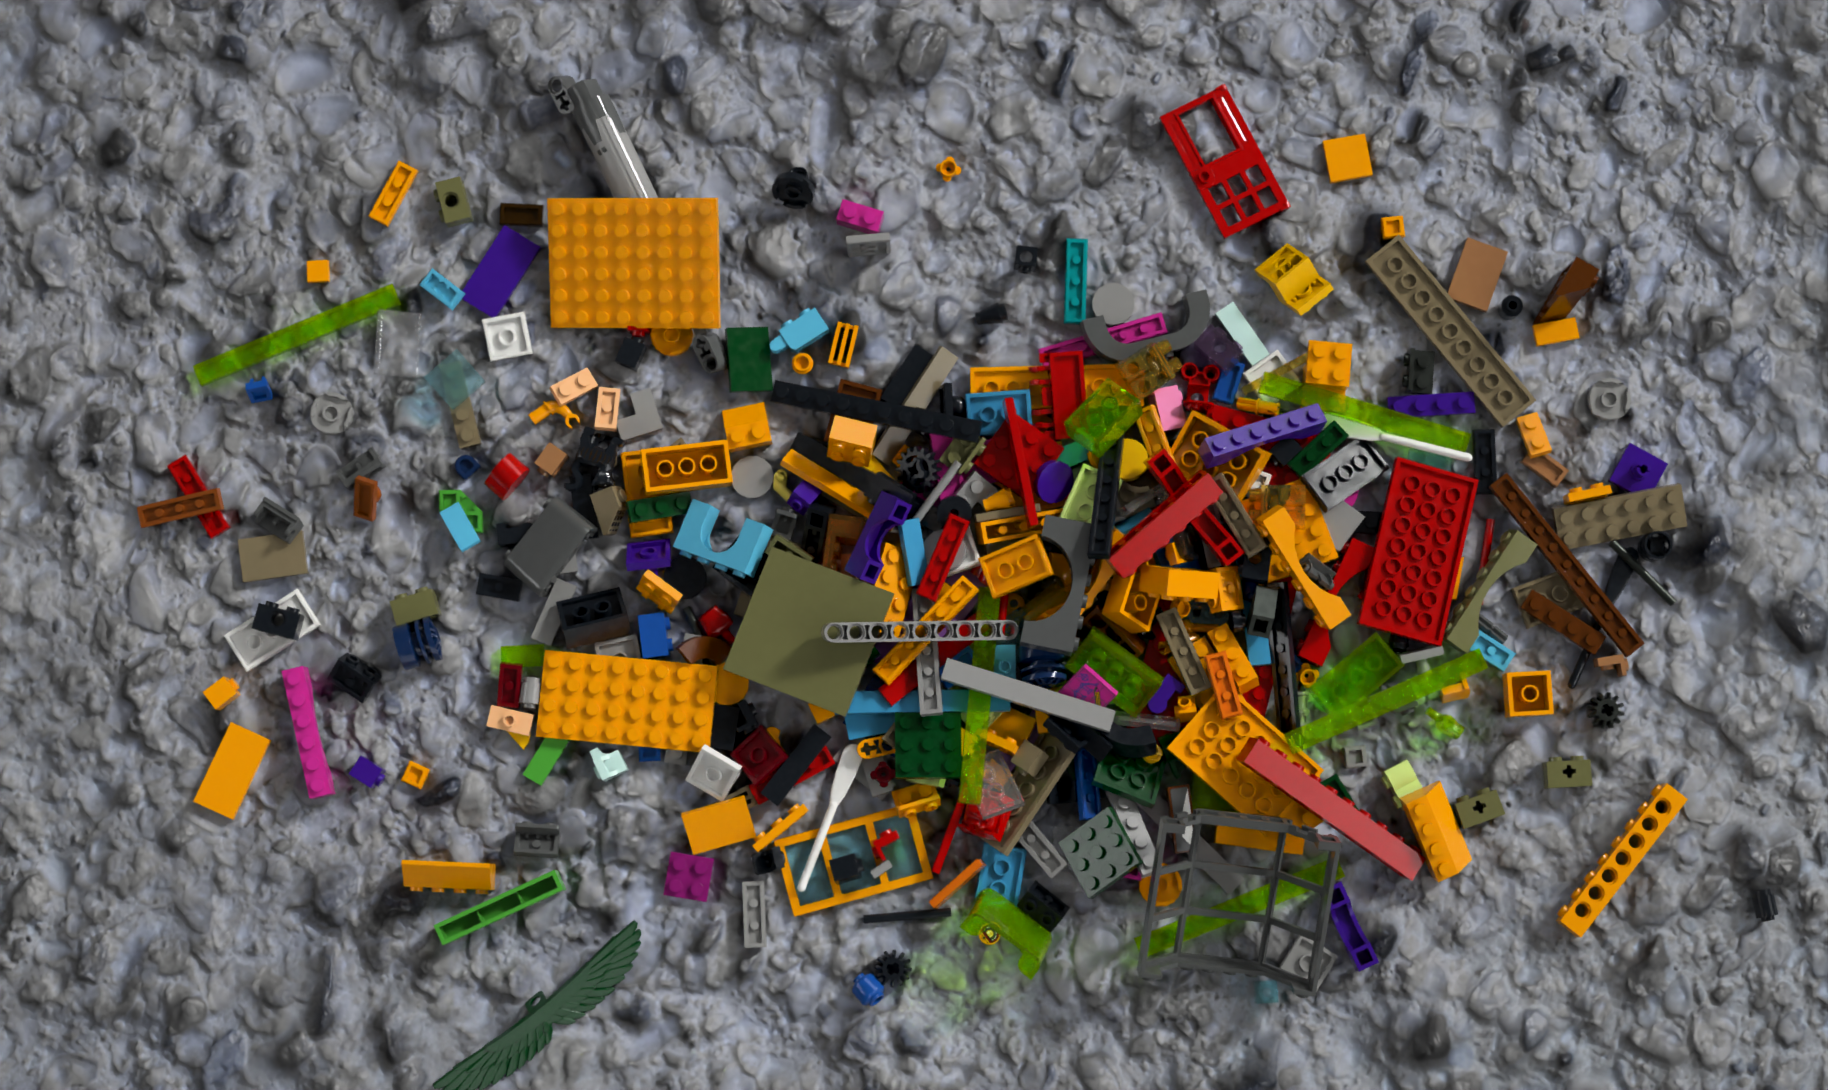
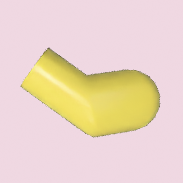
[773,469,792,501]

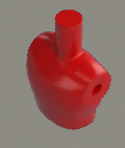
[699,605,735,644]

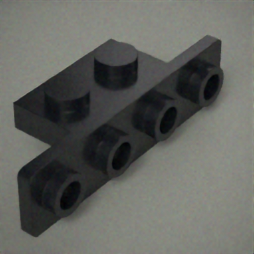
[1043,688,1113,762]

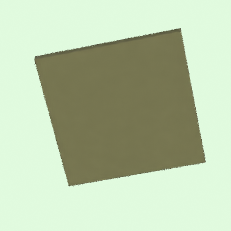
[723,547,895,717]

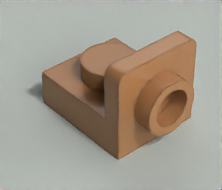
[1593,654,1629,677]

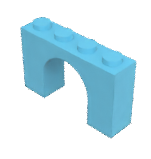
[673,499,773,579]

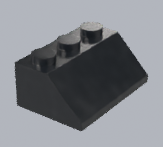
[556,587,631,649]

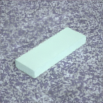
[1215,302,1270,367]

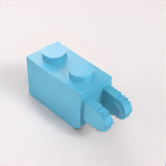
[769,308,830,355]

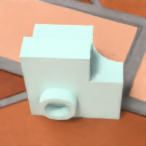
[589,748,629,782]

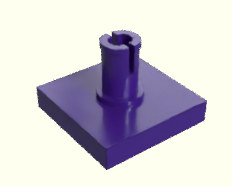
[1608,443,1668,493]
[626,539,671,576]

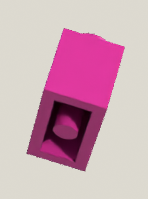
[836,199,884,234]

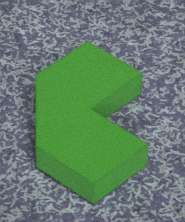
[439,490,483,533]

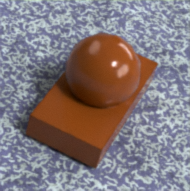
[353,475,382,522]

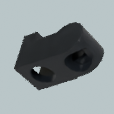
[496,522,533,547]

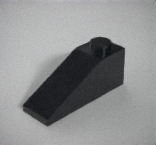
[801,500,837,565]

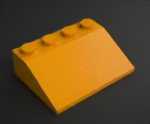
[1171,410,1272,502]

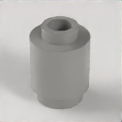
[519,677,541,709]

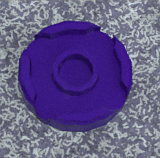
[1033,460,1074,503]

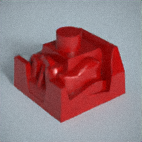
[957,787,1015,842]

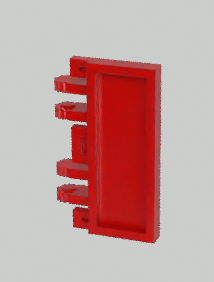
[1028,350,1089,440]

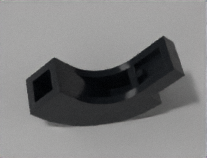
[1095,707,1157,758]

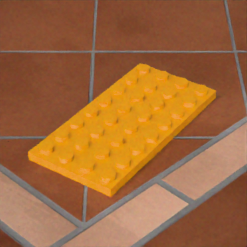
[536,650,719,752]

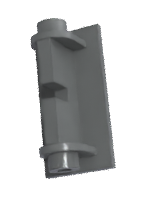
[1299,553,1336,590]

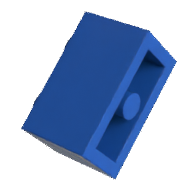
[637,612,674,659]

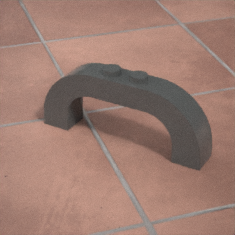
[1080,289,1210,364]

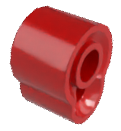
[484,453,530,501]

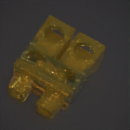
[1114,340,1183,401]
[1249,485,1306,530]

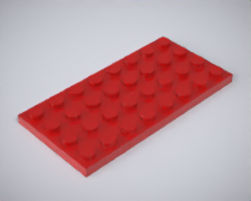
[1357,457,1479,647]

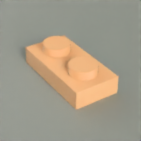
[549,368,598,407]
[594,387,621,432]

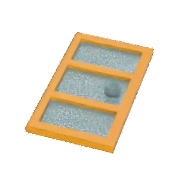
[773,807,933,917]

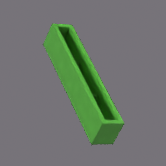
[434,870,566,945]

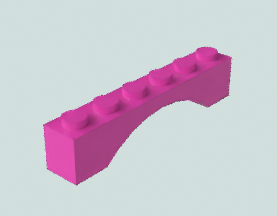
[282,666,336,799]

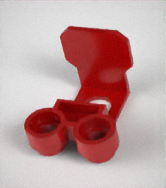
[1180,362,1220,413]

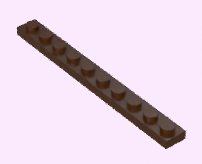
[1489,473,1645,657]

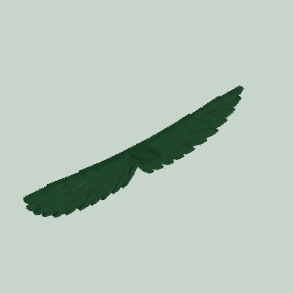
[433,920,641,1090]

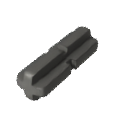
[1478,614,1508,644]

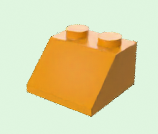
[722,402,773,453]

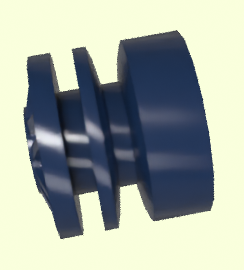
[392,616,443,670]
[1018,646,1067,689]

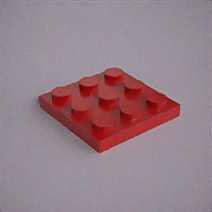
[974,415,1065,497]

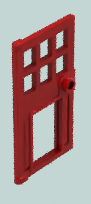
[1159,84,1291,239]

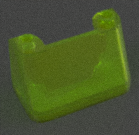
[959,888,1052,980]

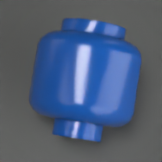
[852,973,885,1006]

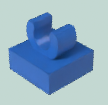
[245,376,273,403]

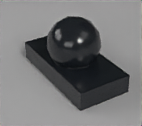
[939,383,966,416]

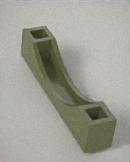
[1443,529,1538,653]

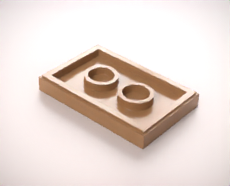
[1447,237,1508,313]

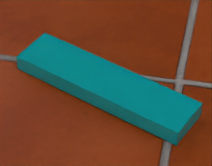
[1064,238,1088,325]

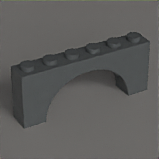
[1019,515,1095,656]

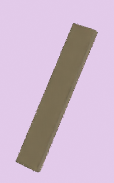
[872,346,958,466]

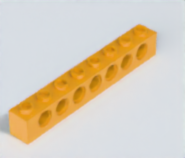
[1556,783,1688,938]

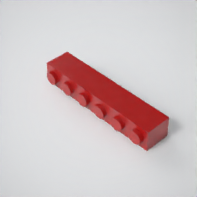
[1105,469,1223,579]

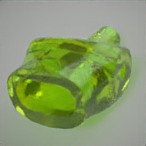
[1425,707,1465,740]

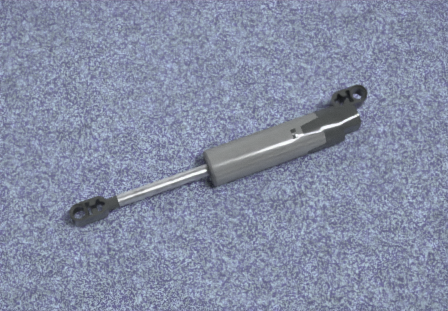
[548,75,728,373]

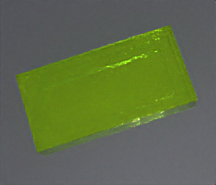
[501,644,545,667]

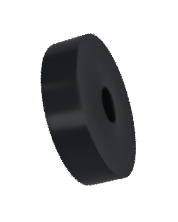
[936,495,972,527]

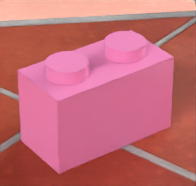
[1147,385,1188,434]

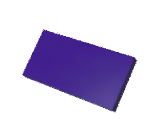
[462,225,541,318]

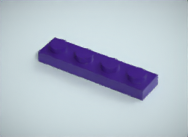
[1386,391,1476,419]

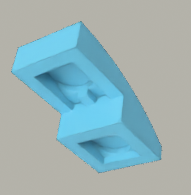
[439,502,481,552]

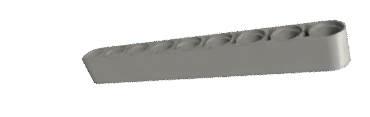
[821,620,1019,643]

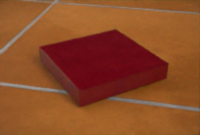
[730,725,789,787]

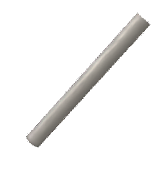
[912,460,962,522]

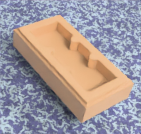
[486,705,534,736]

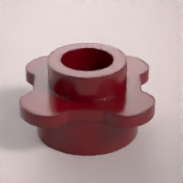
[870,761,895,788]

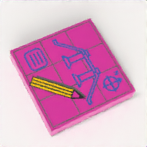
[1058,663,1118,707]

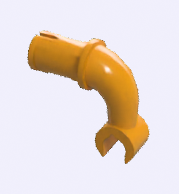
[528,400,580,430]

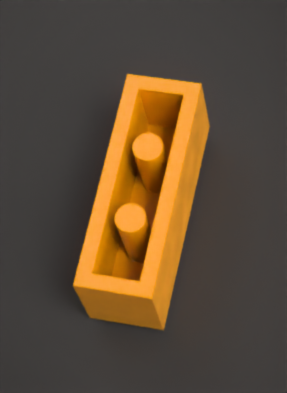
[1207,623,1259,694]

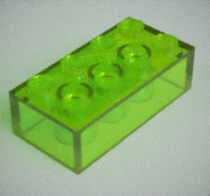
[1065,626,1164,719]
[1307,632,1405,723]

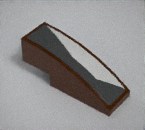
[1165,784,1193,854]

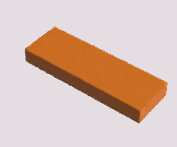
[1203,650,1243,720]
[929,859,987,909]

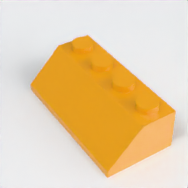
[1399,781,1472,882]
[401,860,496,894]

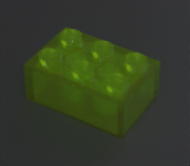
[1064,378,1143,458]

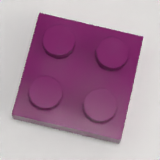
[663,852,714,902]

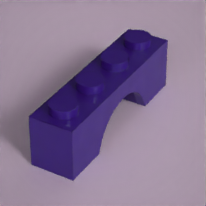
[844,491,912,585]
[1320,881,1379,972]

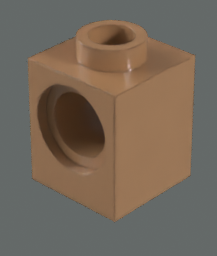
[534,442,569,478]

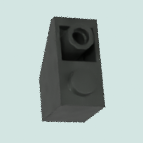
[1246,584,1278,639]

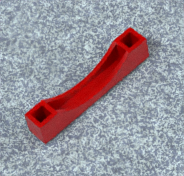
[1143,448,1244,566]
[1295,538,1374,668]

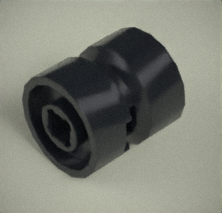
[1637,531,1673,562]

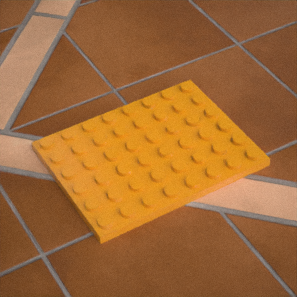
[547,198,721,329]

